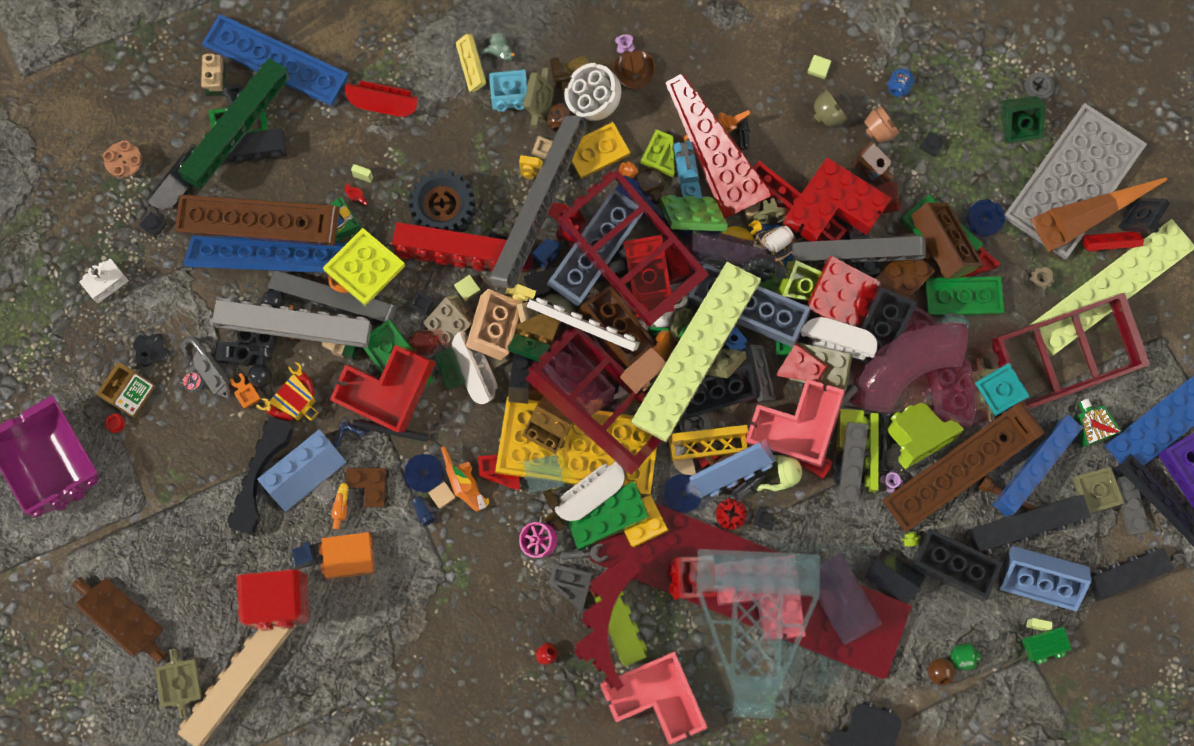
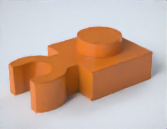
[230,373,261,410]

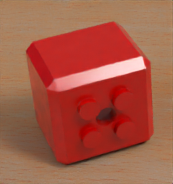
[237,569,310,631]

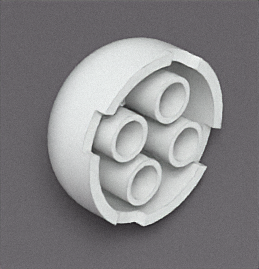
[565,63,621,121]

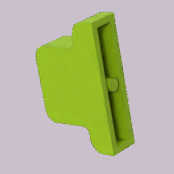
[888,403,964,470]

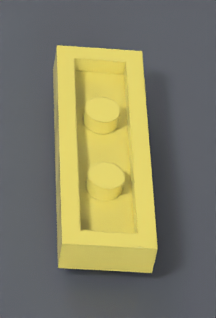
[456,34,486,92]
[505,284,536,302]

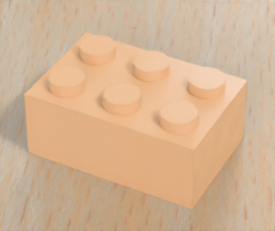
[466,289,522,360]

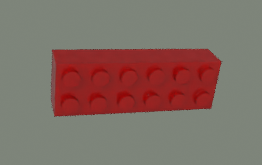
[392,222,507,272]

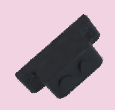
[824,701,901,746]

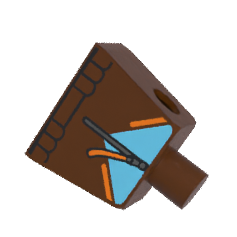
[849,141,895,183]

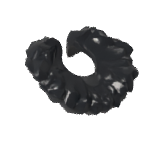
[743,253,791,282]

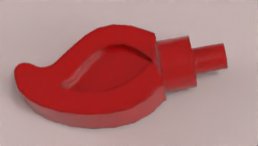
[345,183,368,206]

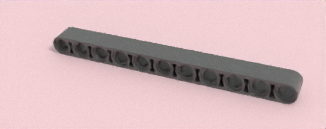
[491,115,587,289]

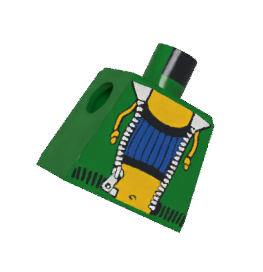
[331,196,361,242]

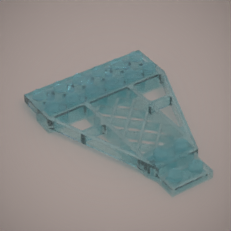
[696,549,820,719]

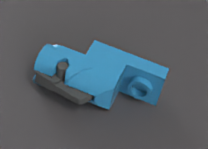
[673,141,702,198]

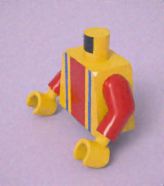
[256,362,318,421]

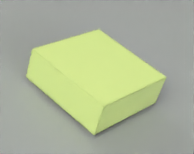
[808,55,831,79]
[351,164,373,183]
[454,275,481,301]
[1027,618,1053,631]

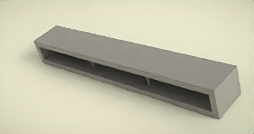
[212,299,372,348]

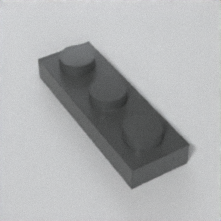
[745,345,776,402]
[1115,476,1150,536]

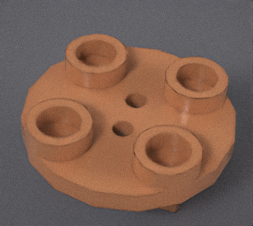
[103,140,142,178]

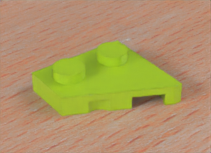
[641,129,675,177]

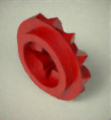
[716,499,747,530]

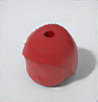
[535,643,558,665]

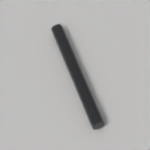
[352,419,429,442]

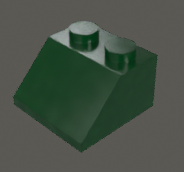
[1001,96,1045,143]

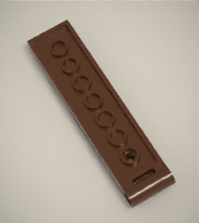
[174,195,340,246]
[882,401,1045,532]

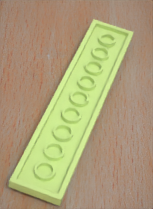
[1030,219,1194,357]
[631,262,761,442]

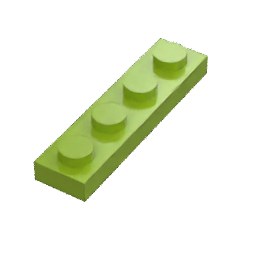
[864,413,879,493]

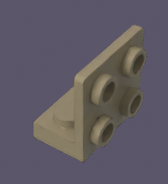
[424,295,475,349]

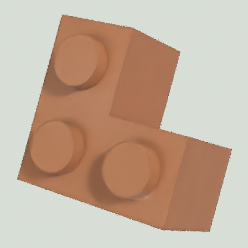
[620,347,666,394]

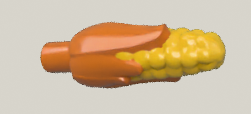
[331,483,348,530]

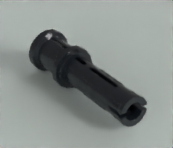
[878,412,894,472]

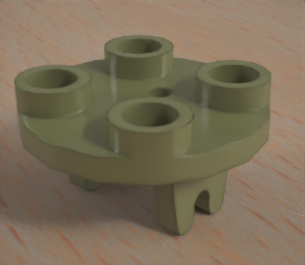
[753,198,790,224]
[670,308,695,343]

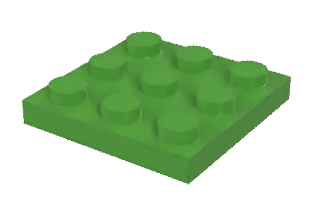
[660,195,728,231]

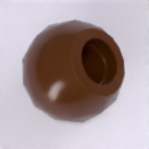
[927,658,956,686]

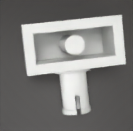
[79,259,129,304]

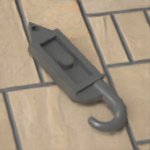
[182,336,231,398]

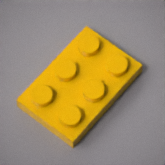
[571,122,630,179]

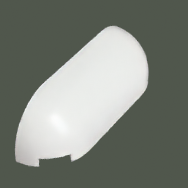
[801,317,877,360]
[452,332,498,404]
[555,462,624,521]

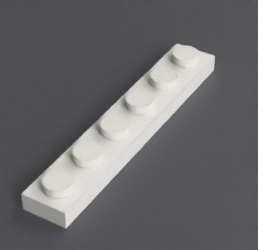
[527,297,640,351]

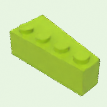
[776,260,822,302]
[590,591,647,667]

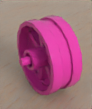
[519,522,557,558]

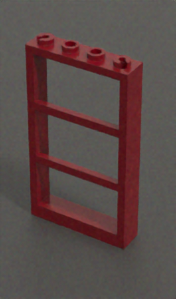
[557,169,709,327]
[992,292,1150,409]
[526,327,680,475]

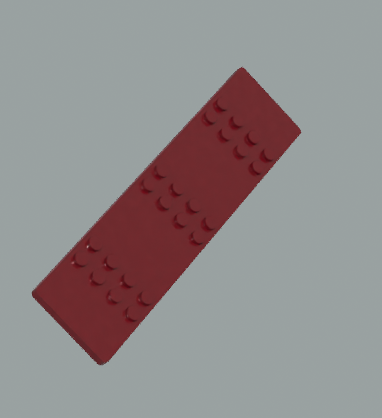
[590,498,911,679]

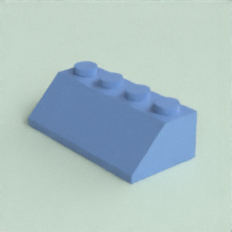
[258,429,347,512]
[689,439,776,497]
[1000,546,1091,611]

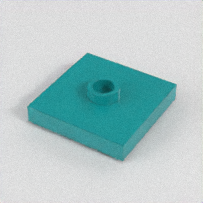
[975,363,1030,416]

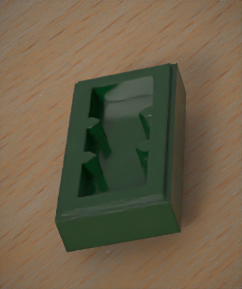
[508,333,551,362]
[434,347,466,390]

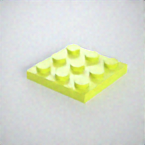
[323,228,405,306]

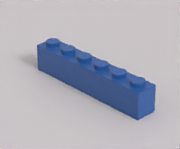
[992,415,1083,517]

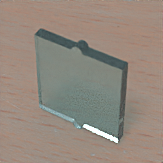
[523,455,564,493]

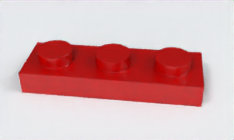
[1081,232,1144,252]

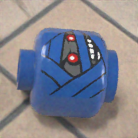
[887,68,915,97]

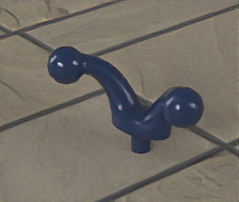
[333,422,366,448]

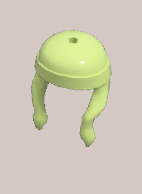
[755,455,802,491]

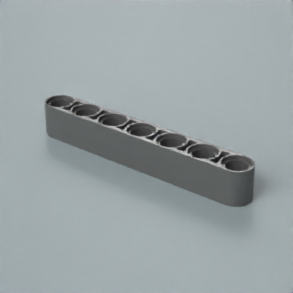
[792,236,926,265]
[267,271,397,325]

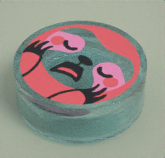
[182,372,203,392]

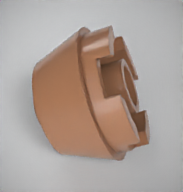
[864,106,899,143]

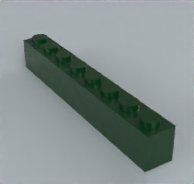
[178,58,290,190]

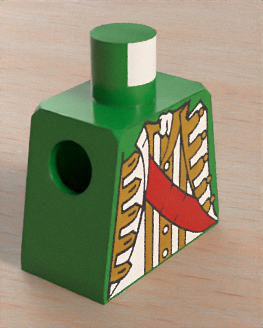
[1074,399,1121,448]

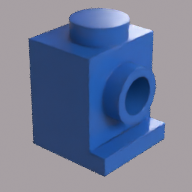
[532,237,561,269]
[723,325,747,351]

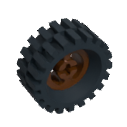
[408,169,476,232]

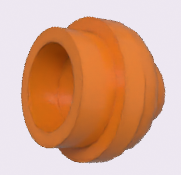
[619,161,639,180]

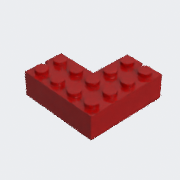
[783,157,891,242]
[330,345,436,433]

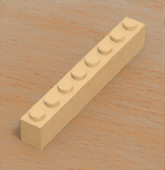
[178,625,296,746]

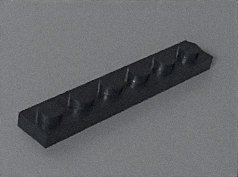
[1117,454,1194,547]

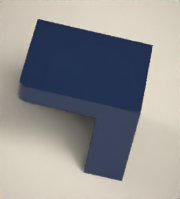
[291,542,317,569]

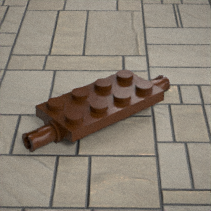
[870,245,935,304]
[72,577,167,664]

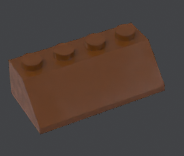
[911,202,984,279]
[576,285,657,370]

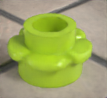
[901,532,921,547]

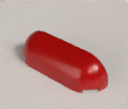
[345,81,418,117]

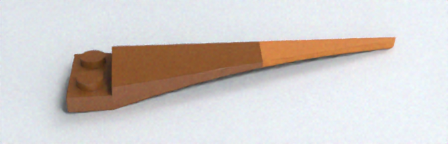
[1030,178,1167,253]

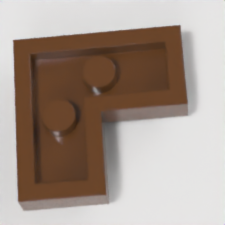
[346,468,386,508]

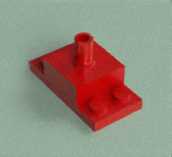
[624,235,674,318]

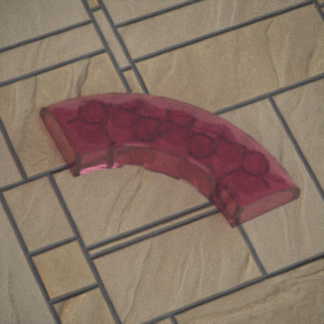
[897,306,976,428]
[850,322,968,413]

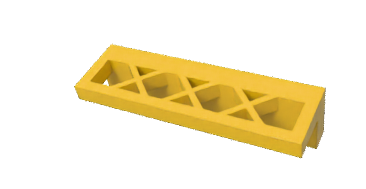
[668,425,748,461]

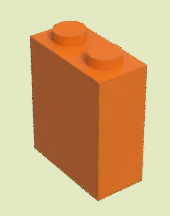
[319,532,375,580]

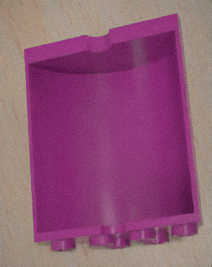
[0,395,99,518]

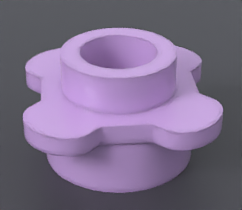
[615,35,635,53]
[880,470,903,493]

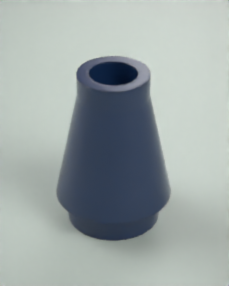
[412,496,437,526]

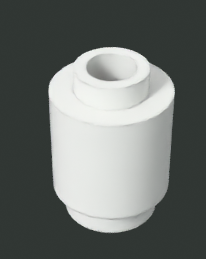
[765,226,794,253]

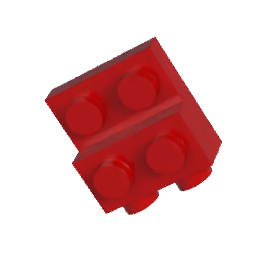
[667,557,716,600]

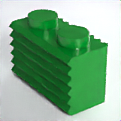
[1022,627,1072,664]

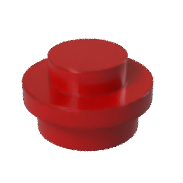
[105,414,125,433]

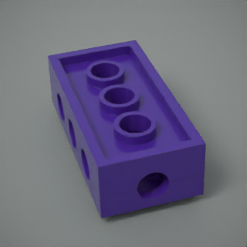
[1158,433,1194,508]

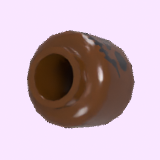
[547,103,571,132]

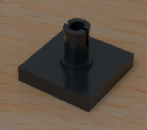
[1118,198,1170,234]

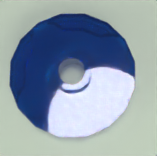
[967,199,1005,237]
[404,454,444,493]
[664,474,703,513]

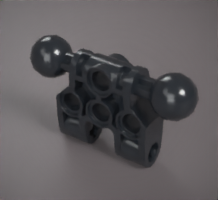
[215,290,285,388]

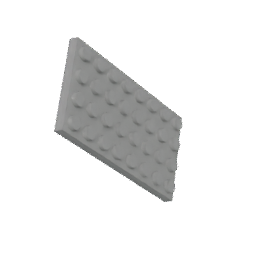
[1003,103,1147,260]

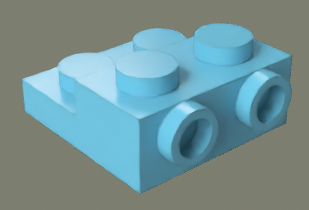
[489,70,527,112]

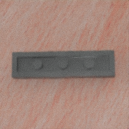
[838,422,868,502]

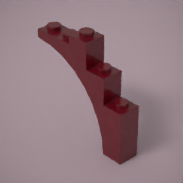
[574,554,641,691]

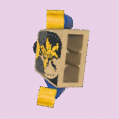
[748,220,804,274]

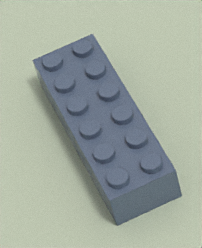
[547,188,644,307]
[688,263,810,347]

